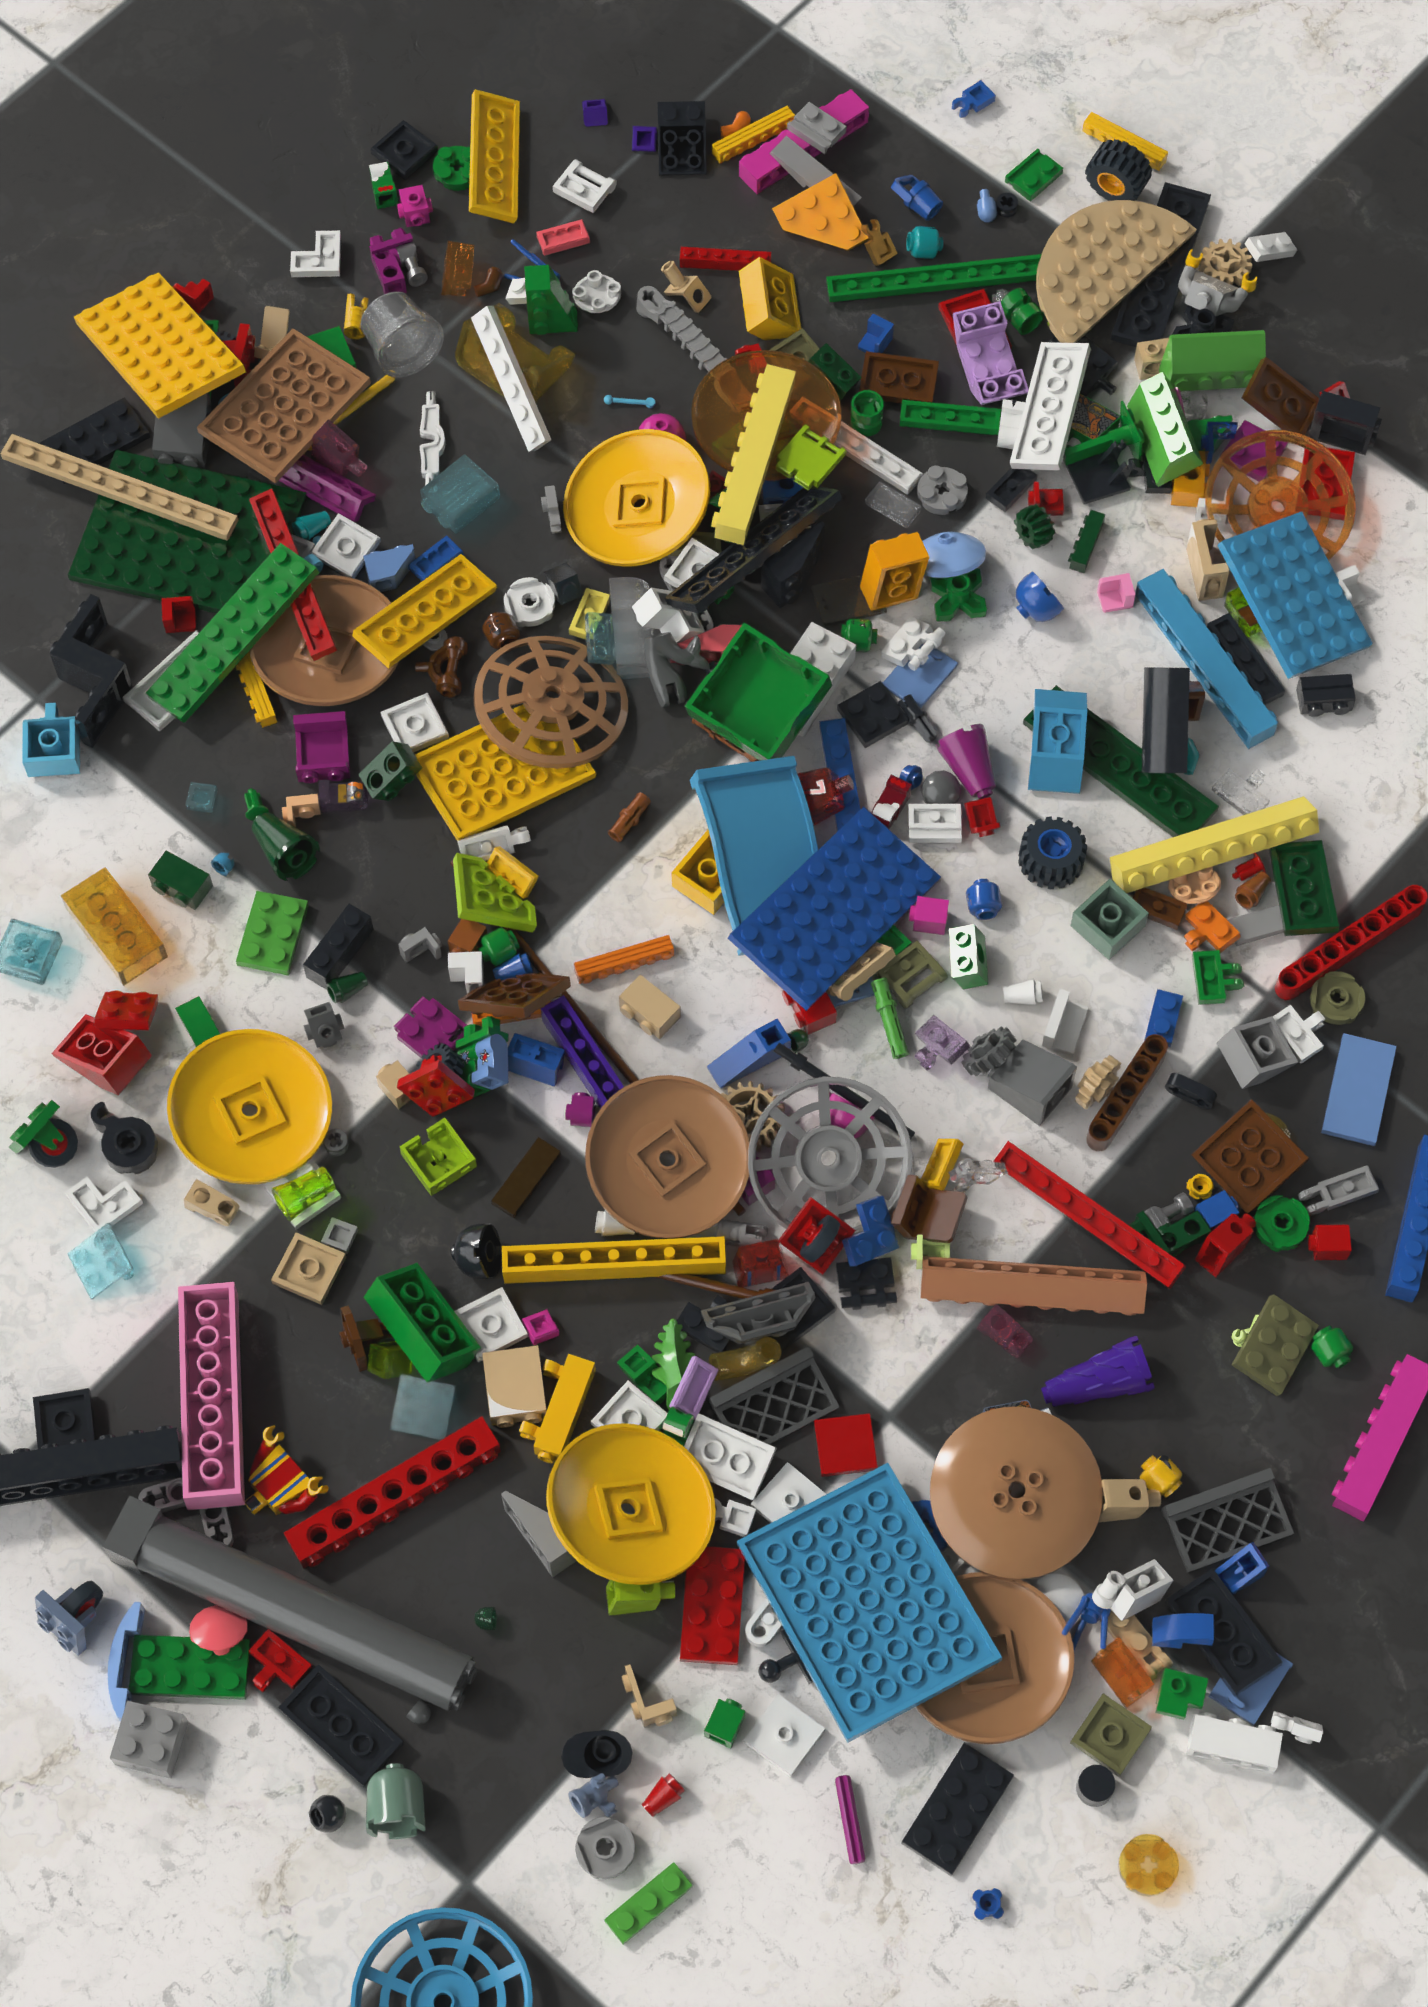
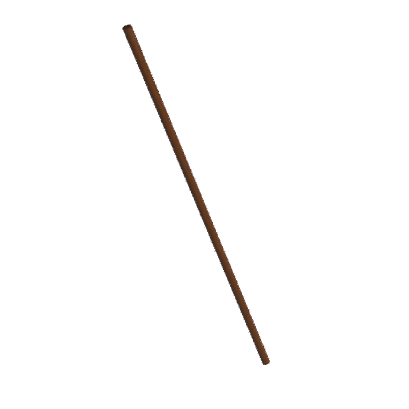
[450,860,746,1216]

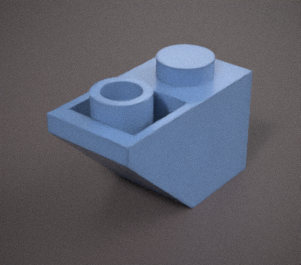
[363,544,415,592]

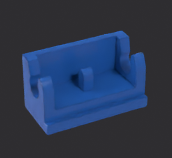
[508,1033,565,1087]

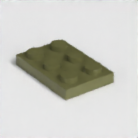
[1232,1294,1319,1396]

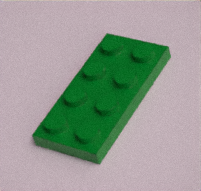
[128,1635,251,1700]

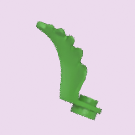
[652,1318,696,1410]

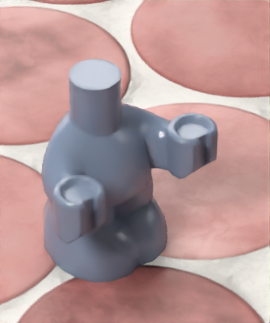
[568,1773,619,1818]

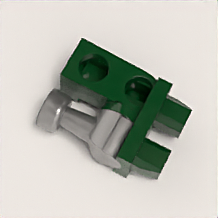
[1129,1192,1211,1257]

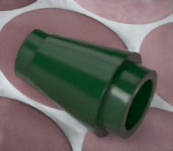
[326,971,368,1003]

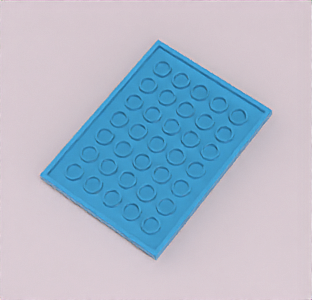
[737,1463,1002,1743]

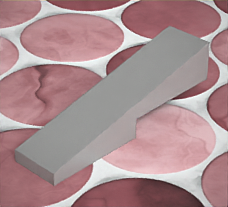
[769,135,862,206]

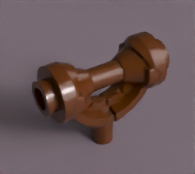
[415,636,469,698]

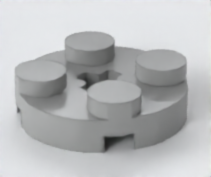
[917,465,968,515]
[575,1817,635,1879]

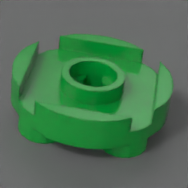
[433,146,470,191]
[1254,1195,1310,1252]

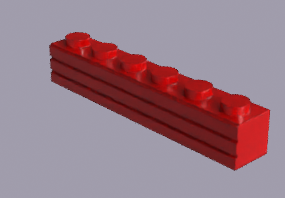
[680,247,771,271]

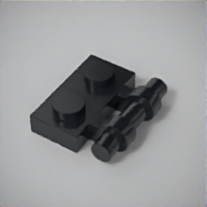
[836,1257,897,1310]

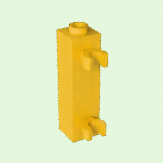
[519,1354,596,1463]

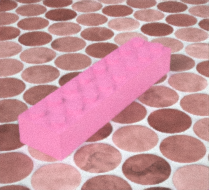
[178,1282,245,1510]

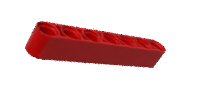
[1275,885,1428,1000]

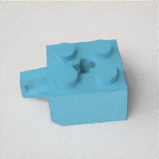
[22,703,80,777]

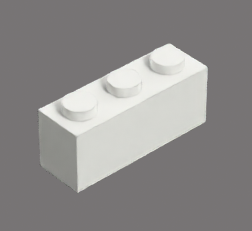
[1186,1712,1283,1774]

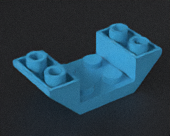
[1028,689,1087,794]

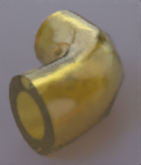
[709,1337,781,1381]

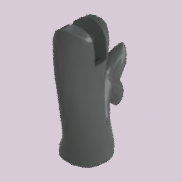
[644,632,710,708]

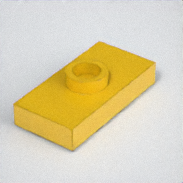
[487,846,539,899]
[921,1139,964,1190]

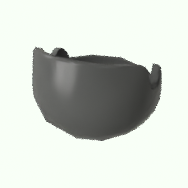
[920,770,961,804]

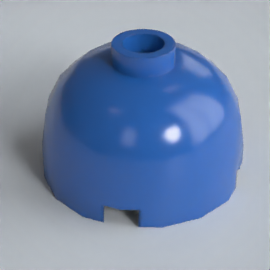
[1016,571,1064,622]

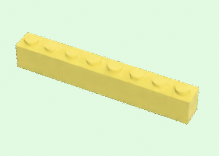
[711,364,796,545]
[1110,796,1319,893]

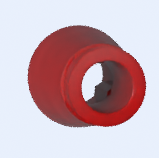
[641,1773,685,1817]

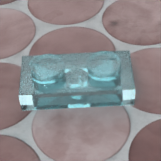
[585,612,616,665]

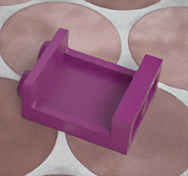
[293,711,350,784]

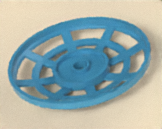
[351,1907,533,2007]

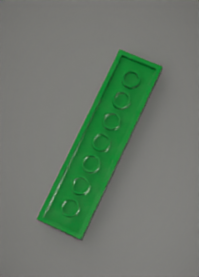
[145,543,319,723]

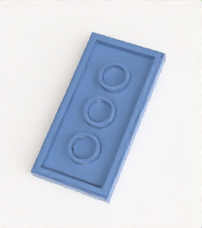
[1321,1033,1396,1146]

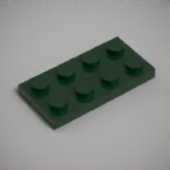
[1269,840,1339,936]

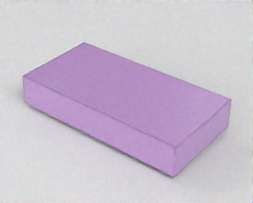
[669,1356,719,1420]

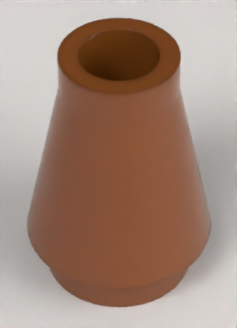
[1235,872,1271,909]

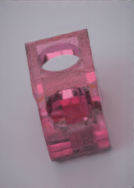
[977,1304,1033,1358]

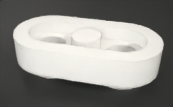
[745,1598,783,1647]

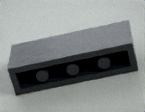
[1141,667,1190,773]

